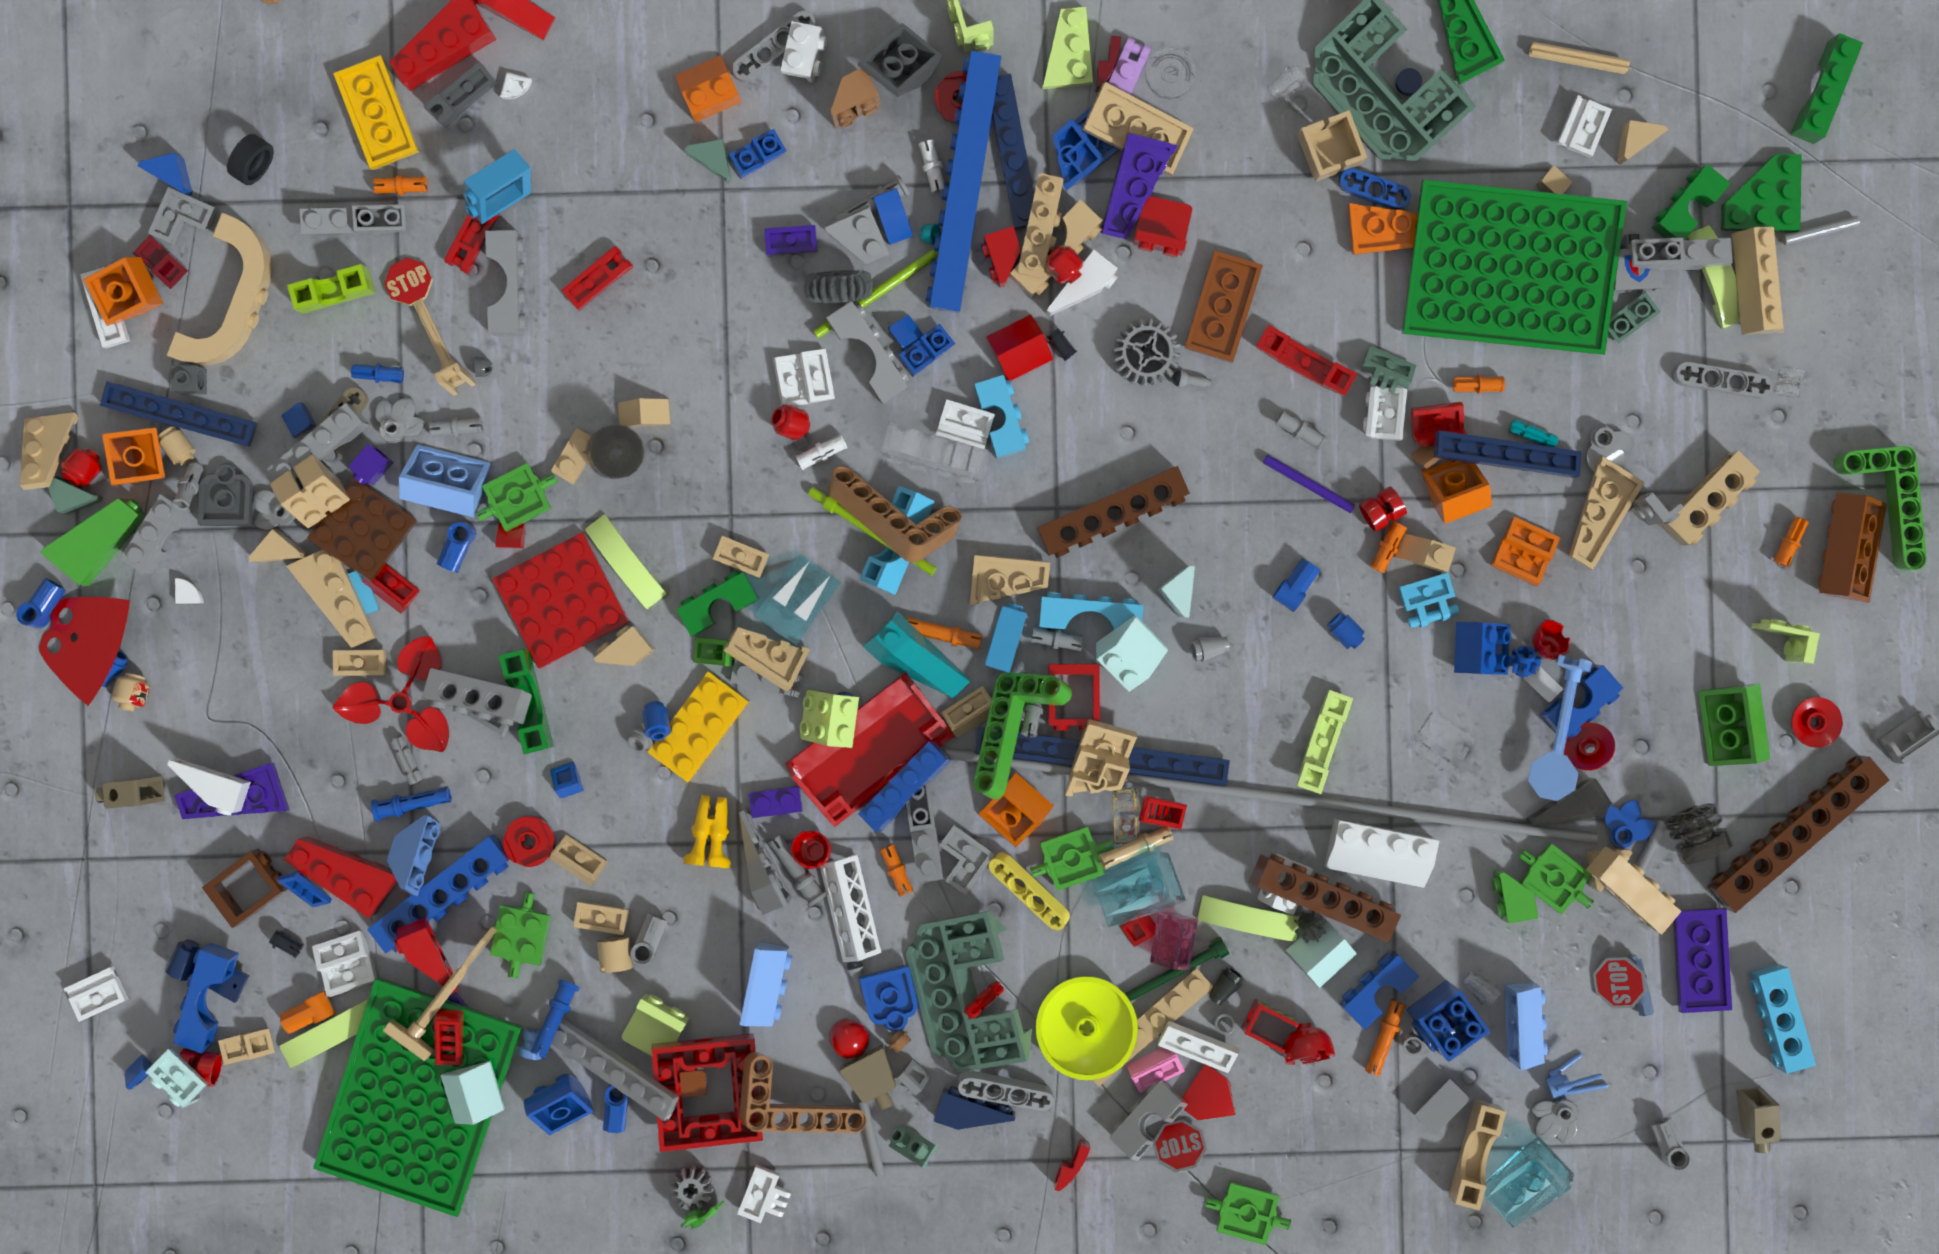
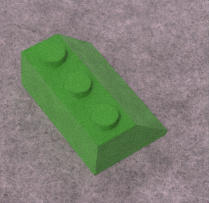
[1698,684,1770,766]

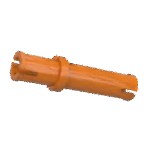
[908,617,983,650]
[1365,999,1406,1077]

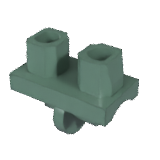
[889,1124,938,1169]

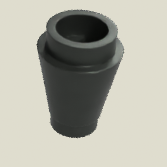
[1209,966,1244,1005]

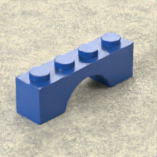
[858,742,952,832]
[173,943,239,1053]

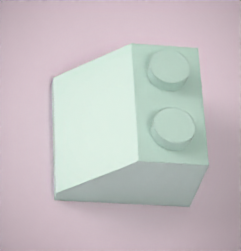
[1096,615,1168,692]

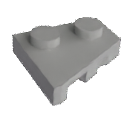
[824,206,889,265]

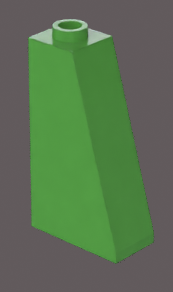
[40,498,147,586]

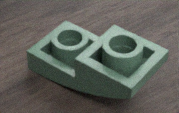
[1609,292,1661,343]

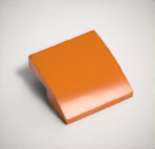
[1491,516,1560,587]

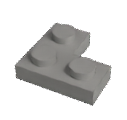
[148,187,218,245]
[939,824,995,896]

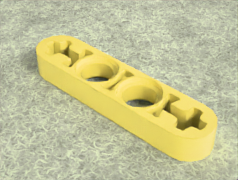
[989,852,1070,930]

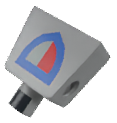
[1614,234,1664,294]

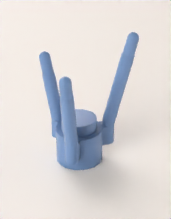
[1545,1053,1608,1098]

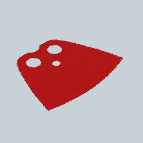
[39,597,130,706]

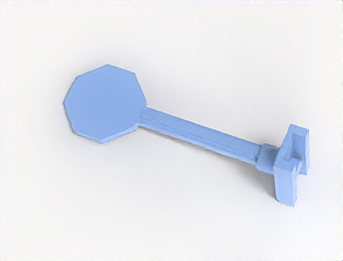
[1528,655,1593,801]

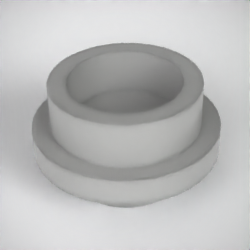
[628,728,653,753]

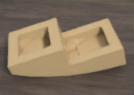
[218,1028,275,1065]

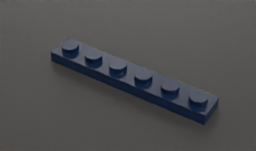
[992,74,1034,229]
[100,381,257,447]
[1434,430,1581,478]

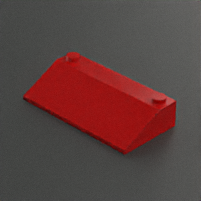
[785,672,955,827]

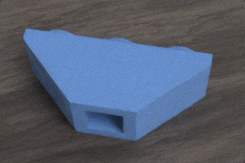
[387,815,441,896]

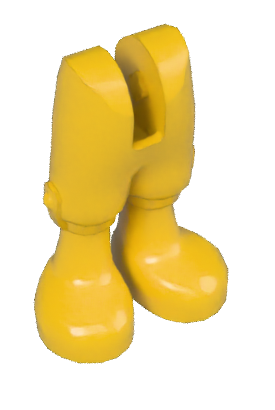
[683,795,731,868]

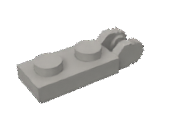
[730,659,804,697]

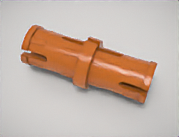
[373,175,428,195]
[1369,521,1407,573]
[879,844,914,897]

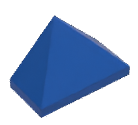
[277,871,332,907]

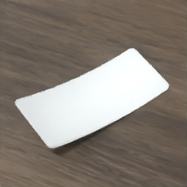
[1522,667,1563,702]

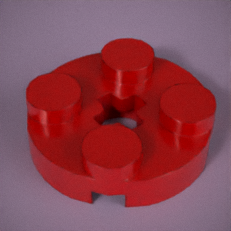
[935,71,967,123]
[503,816,555,867]

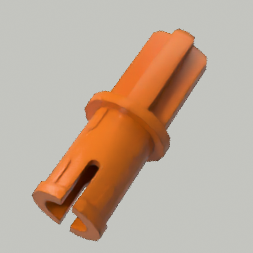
[1452,374,1505,394]
[1773,517,1808,568]

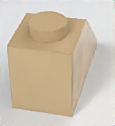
[1394,534,1456,573]

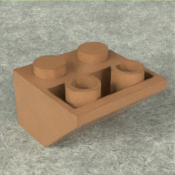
[830,68,881,128]

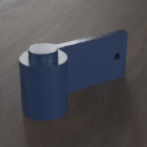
[165,939,250,1003]

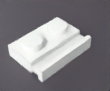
[1556,95,1612,158]
[936,399,995,450]
[64,966,129,1022]

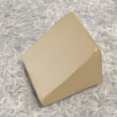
[1536,165,1572,194]

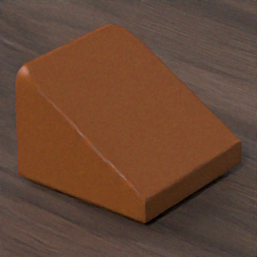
[680,1069,707,1098]

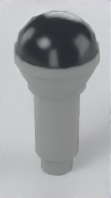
[1172,370,1211,387]
[846,961,864,998]

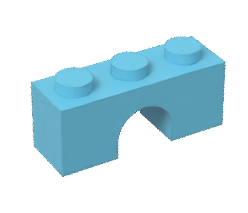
[974,375,1029,459]

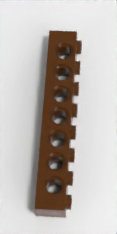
[1707,755,1890,913]

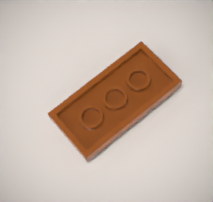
[1184,250,1263,363]

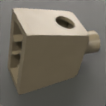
[95,776,165,808]
[840,1044,896,1111]
[1736,1087,1781,1153]

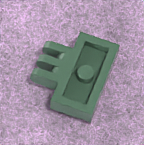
[1361,346,1416,394]

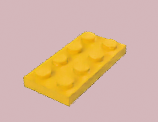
[333,55,419,170]
[647,671,750,783]

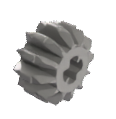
[670,1165,714,1211]

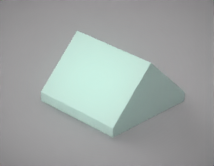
[1157,566,1195,618]
[1286,916,1357,988]
[441,1060,505,1125]

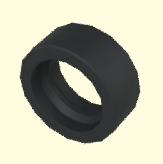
[227,134,274,186]

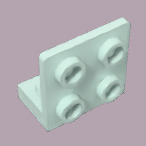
[146,1048,208,1108]

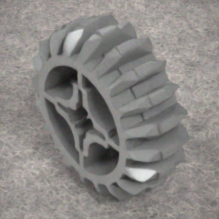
[1112,318,1181,387]

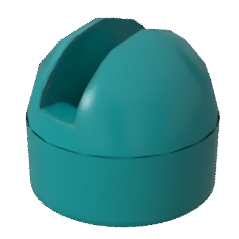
[919,224,941,245]

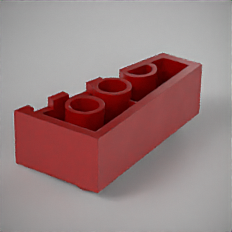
[390,0,497,91]
[284,836,398,918]

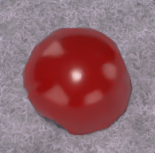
[1532,620,1570,660]
[791,830,831,869]
[829,1018,869,1059]

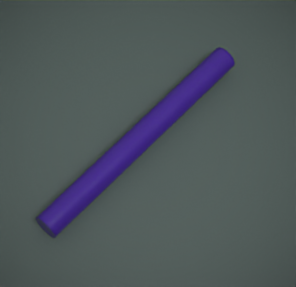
[1263,454,1355,513]

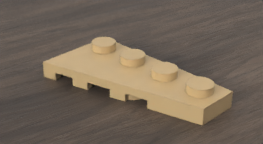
[286,550,377,648]

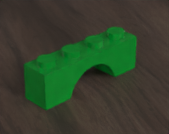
[1790,33,1863,144]
[498,649,554,755]

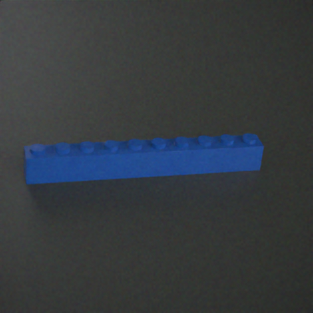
[926,50,1001,313]

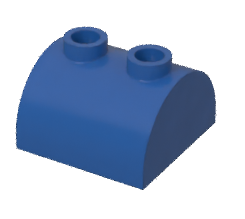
[524,1074,594,1136]

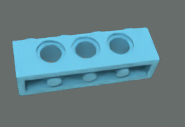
[1749,964,1816,1074]

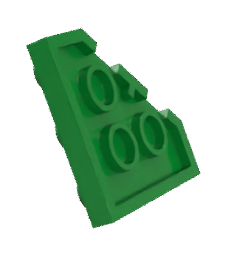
[1721,154,1802,232]

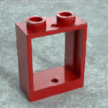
[1048,664,1100,730]

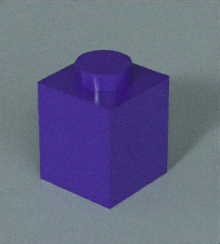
[348,444,394,485]

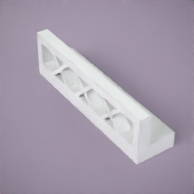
[820,854,881,962]

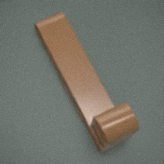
[828,466,962,563]
[739,1052,867,1133]

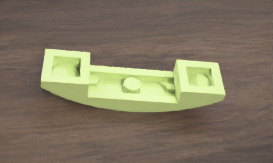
[1686,225,1740,329]
[585,514,667,609]
[1296,690,1353,794]
[1197,895,1301,942]
[279,999,368,1068]

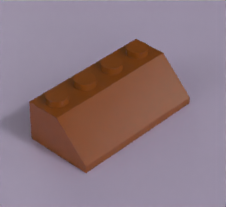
[1818,493,1887,603]

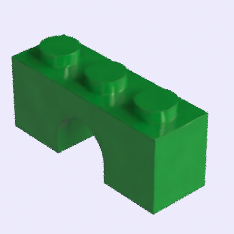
[1651,164,1731,240]
[676,571,760,636]

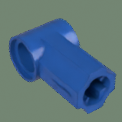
[436,522,477,573]
[1272,558,1320,612]
[16,578,66,628]
[603,1084,629,1133]

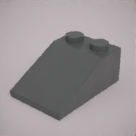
[857,23,942,97]

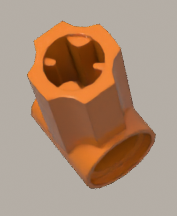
[279,991,335,1034]

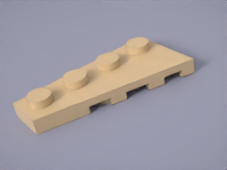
[1568,456,1645,570]

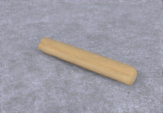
[1529,42,1630,74]

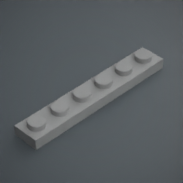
[551,1018,679,1121]

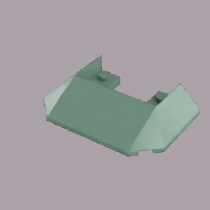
[1313,0,1476,161]
[905,911,1032,1072]

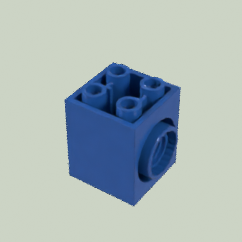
[1406,980,1490,1062]

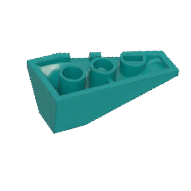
[863,611,971,698]

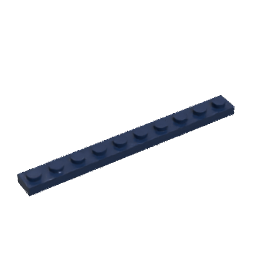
[975,727,1230,785]

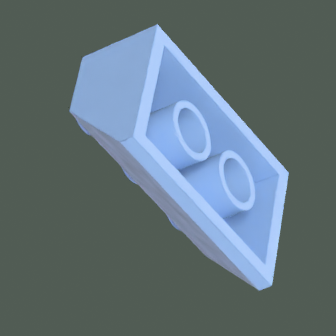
[399,444,491,517]
[740,942,792,1026]
[1504,983,1548,1070]

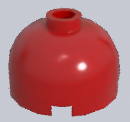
[1283,1023,1336,1065]

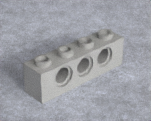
[422,668,532,726]

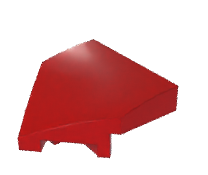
[1182,1064,1236,1120]

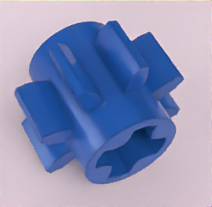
[1508,646,1541,677]

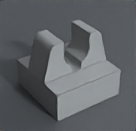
[896,1059,931,1096]

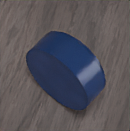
[1395,68,1422,96]

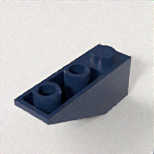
[933,1086,1016,1130]

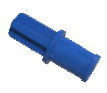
[351,363,404,384]

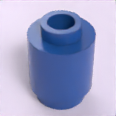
[1327,612,1365,649]
[642,701,671,741]

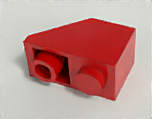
[981,226,1021,288]

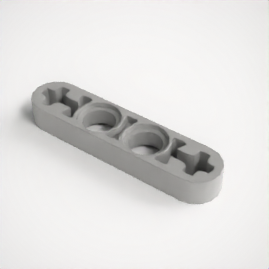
[733,11,816,83]
[1672,362,1774,399]
[958,1071,1054,1111]

